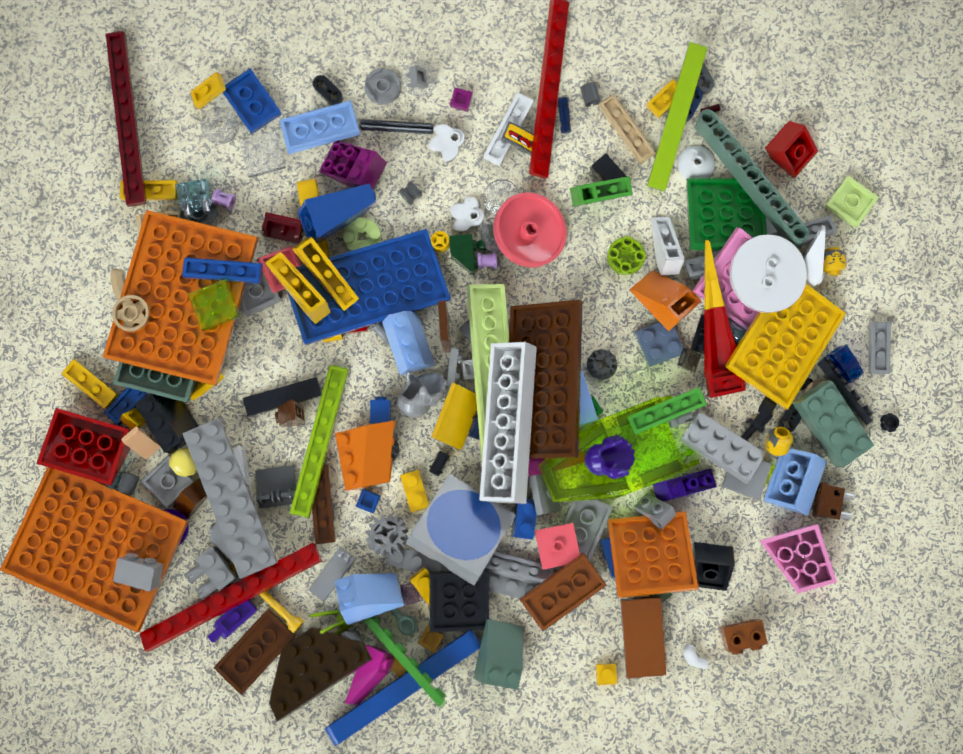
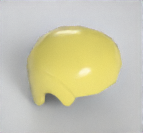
[169,447,197,477]

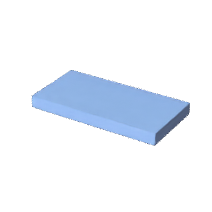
[280,100,361,154]

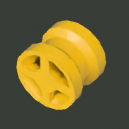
[431,231,450,253]

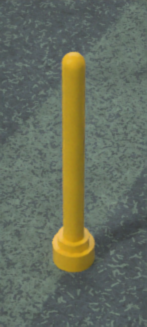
[231,563,304,634]

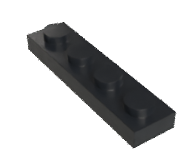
[817,357,874,425]

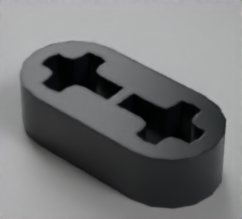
[312,75,343,105]
[777,404,802,432]

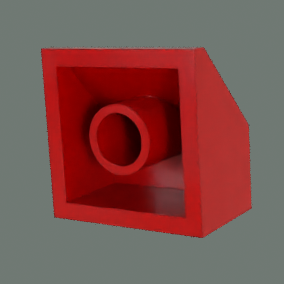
[765,121,818,178]

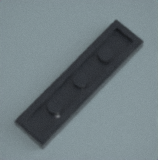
[243,377,322,417]

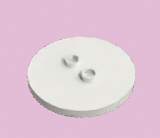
[729,235,807,313]

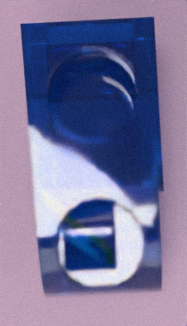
[826,345,864,383]

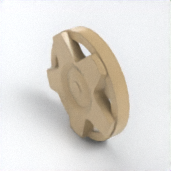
[112,295,150,332]

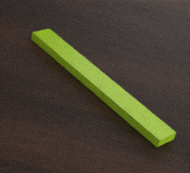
[647,42,708,192]
[290,365,349,518]

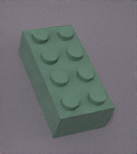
[792,381,875,468]

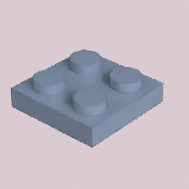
[635,322,685,367]

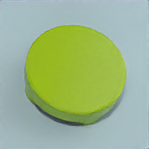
[607,236,646,275]

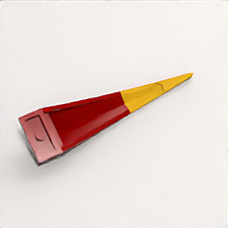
[704,240,746,398]

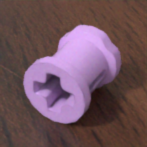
[212,189,236,211]
[477,252,497,270]

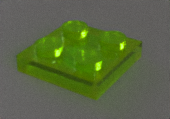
[188,280,240,331]

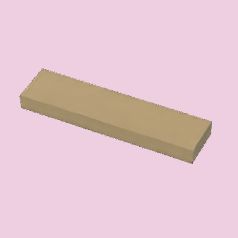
[598,94,656,164]

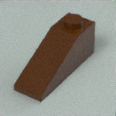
[275,400,305,428]

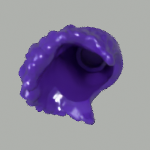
[584,435,635,479]

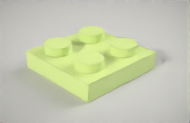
[824,176,879,228]

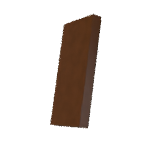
[438,300,451,353]
[214,609,297,695]

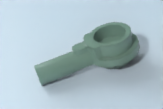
[390,608,418,635]

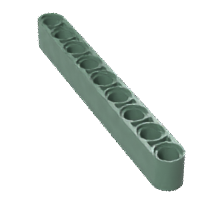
[696,110,809,248]

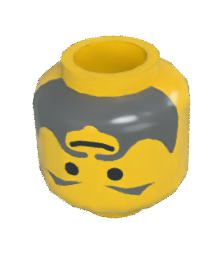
[823,247,847,276]
[765,427,793,456]

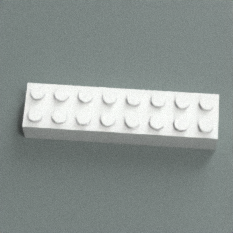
[480,342,537,504]

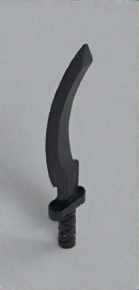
[741,378,813,441]

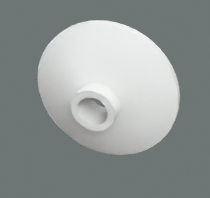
[678,146,715,179]

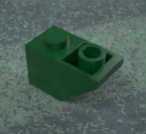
[449,234,478,275]

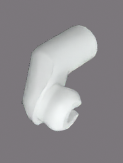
[683,644,708,670]

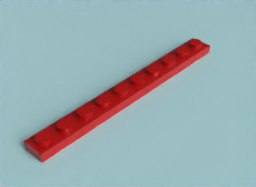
[529,0,569,179]
[139,542,322,652]

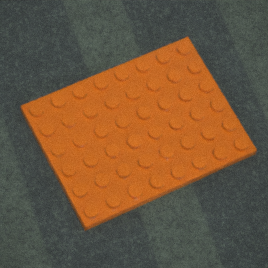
[102,210,258,386]
[0,467,189,632]

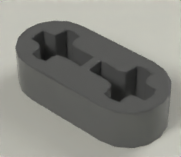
[696,62,714,95]

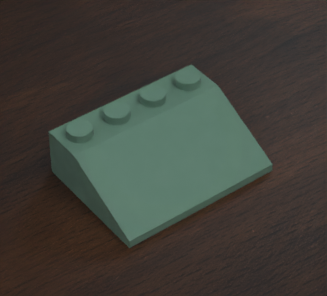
[113,362,198,403]

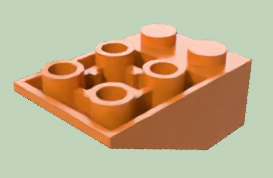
[629,270,701,331]

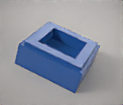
[355,489,381,514]

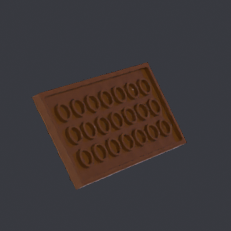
[509,299,583,459]

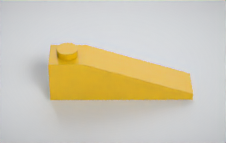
[292,237,359,311]
[265,252,331,324]

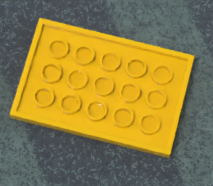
[725,284,846,409]

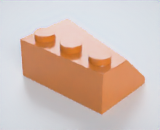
[335,421,396,491]

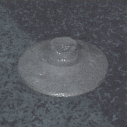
[483,180,520,215]

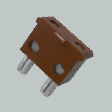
[812,482,855,520]

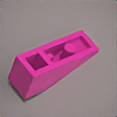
[345,645,394,705]

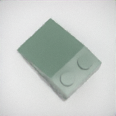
[473,619,523,690]

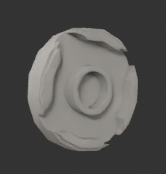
[364,68,401,105]

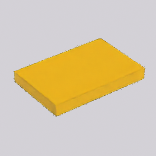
[431,383,477,450]

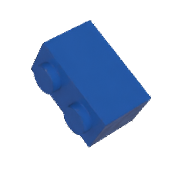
[511,499,537,540]

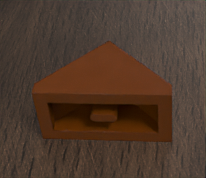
[173,478,208,520]

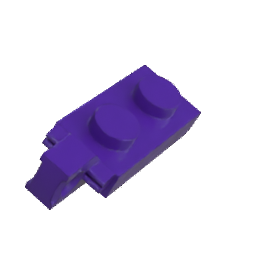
[207,599,259,643]

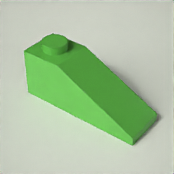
[570,176,633,207]

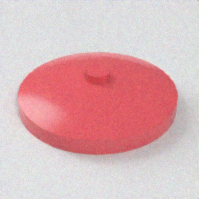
[493,192,567,268]

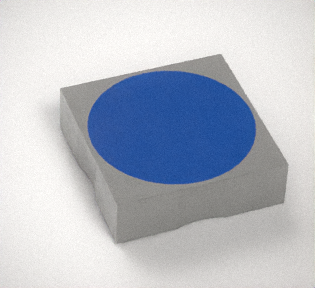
[406,474,516,585]

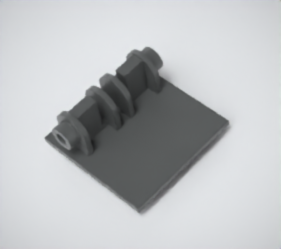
[255,465,296,509]

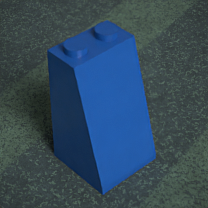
[297,184,376,244]

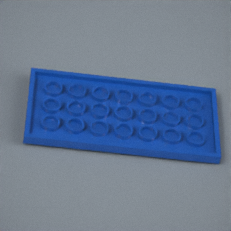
[286,229,451,345]

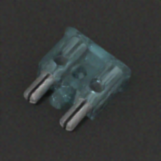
[175,178,212,218]

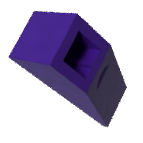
[653,469,717,502]

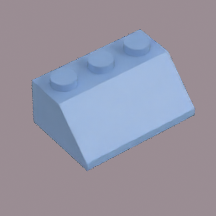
[382,311,435,375]
[764,448,827,516]

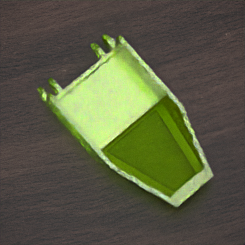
[538,395,700,502]

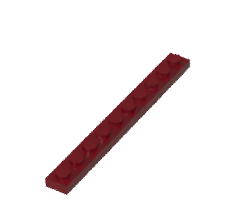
[105,31,147,207]

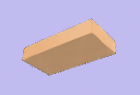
[121,426,161,460]

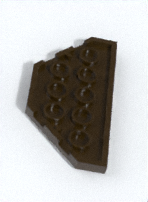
[269,627,372,721]

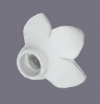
[429,124,465,162]
[450,196,485,232]

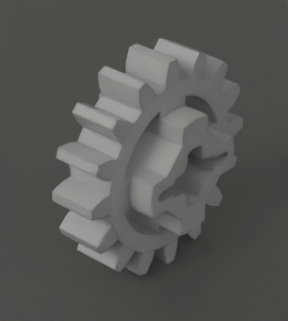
[366,514,409,557]

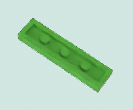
[627,387,707,435]

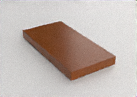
[519,552,607,632]
[620,596,666,679]

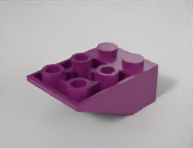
[318,141,387,190]

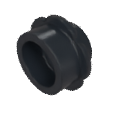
[880,413,899,432]

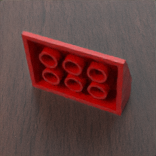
[36,408,131,486]

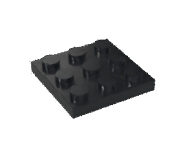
[429,570,489,632]

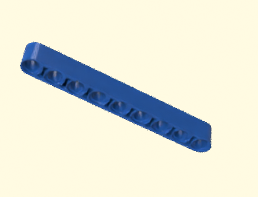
[324,630,481,746]

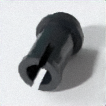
[429,451,450,477]

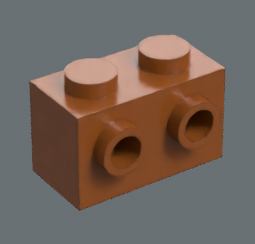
[720,619,768,655]

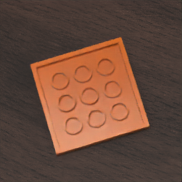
[608,511,698,598]

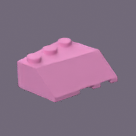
[760,524,837,593]

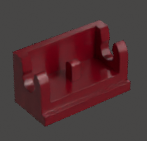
[262,212,304,244]

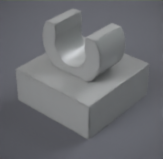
[405,66,428,89]

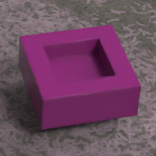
[450,87,473,112]

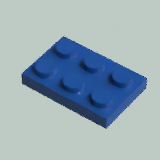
[222,68,282,135]

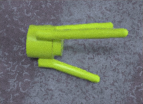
[310,609,355,634]

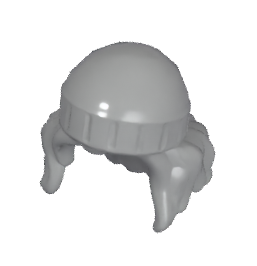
[397,372,447,418]

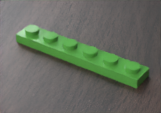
[363,616,448,708]

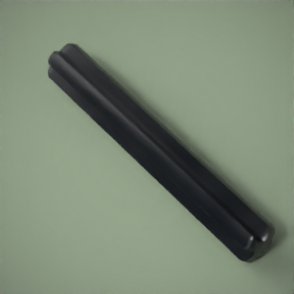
[360,119,434,134]

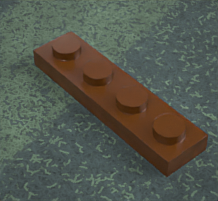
[312,465,336,544]

